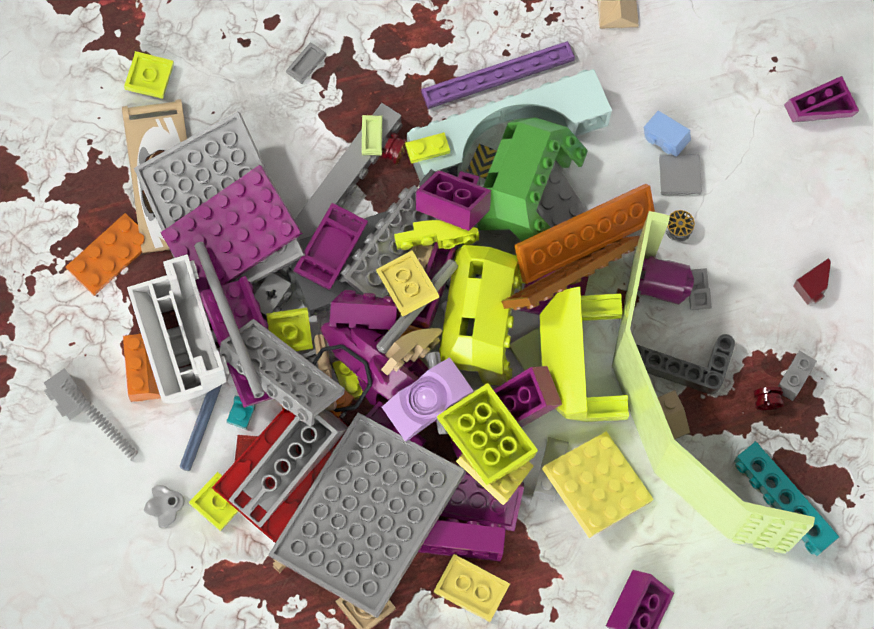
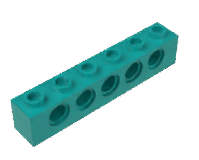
[734,441,839,556]

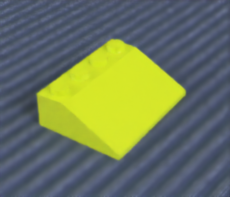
[437,383,538,486]

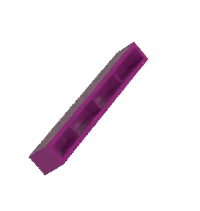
[410,171,480,329]

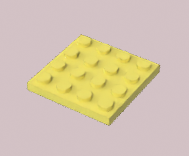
[542,431,654,538]

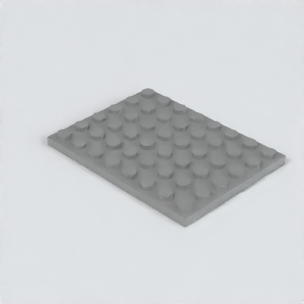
[134,111,305,310]
[268,413,466,618]

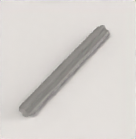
[376,259,458,354]

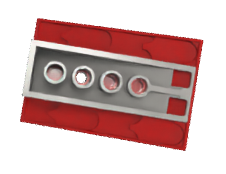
[212,408,349,543]

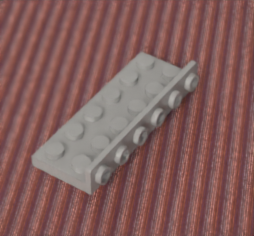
[339,185,440,298]
[220,319,345,426]

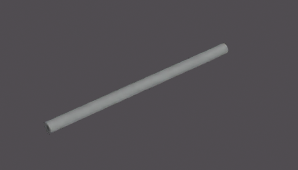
[194,242,264,398]

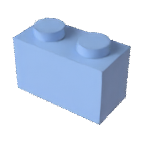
[644,111,691,157]

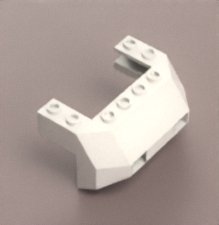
[127,255,229,403]

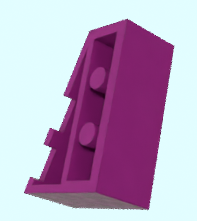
[784,76,859,122]
[329,290,401,330]

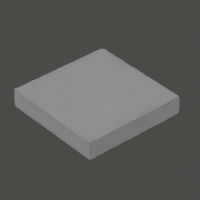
[659,154,702,194]

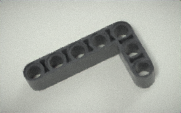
[636,334,735,394]

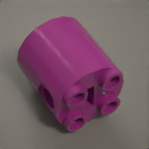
[638,256,694,305]

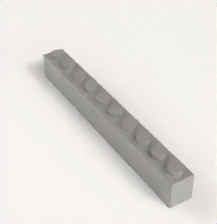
[278,103,402,277]

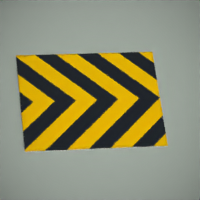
[467,143,497,179]

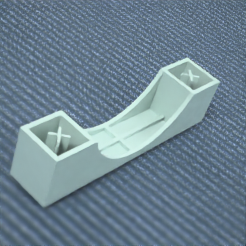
[407,69,612,182]

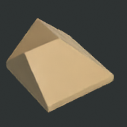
[597,0,639,29]

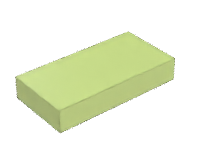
[362,115,382,156]

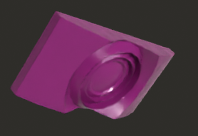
[293,203,368,290]

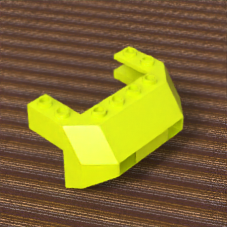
[439,245,524,386]
[539,287,629,422]

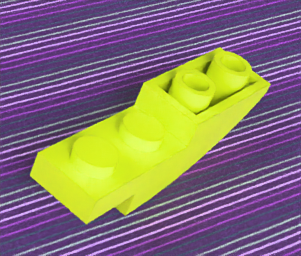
[394,220,479,250]

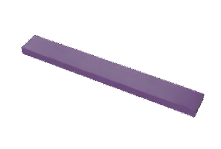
[421,41,575,109]

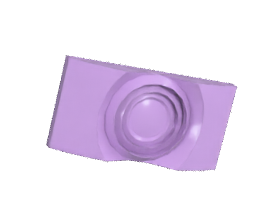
[382,358,474,442]

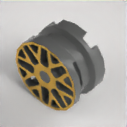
[665,210,695,242]

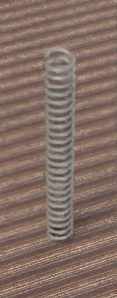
[60,379,138,461]

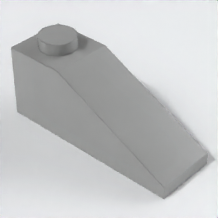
[533,437,569,502]

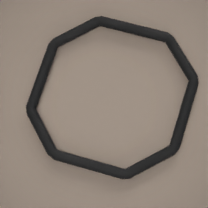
[312,344,373,412]

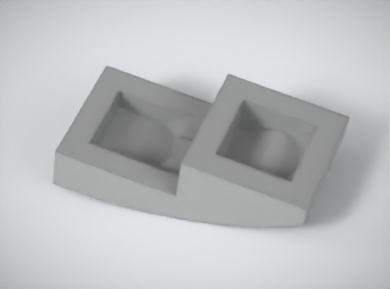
[689,268,712,310]

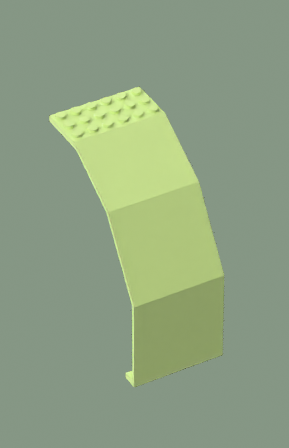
[612,211,815,553]

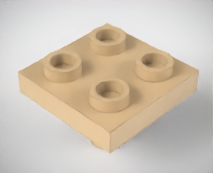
[336,598,396,629]

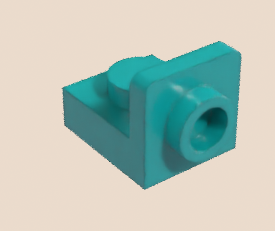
[227,396,255,430]

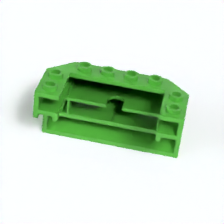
[477,117,588,241]

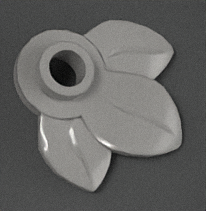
[144,485,184,528]

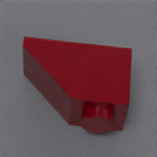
[793,258,831,305]

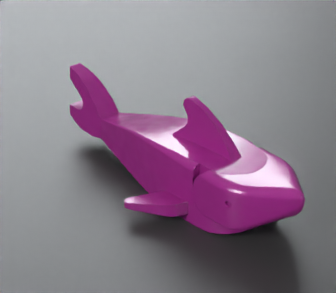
[320,322,462,458]

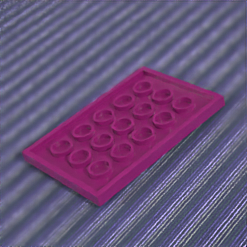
[160,165,303,293]

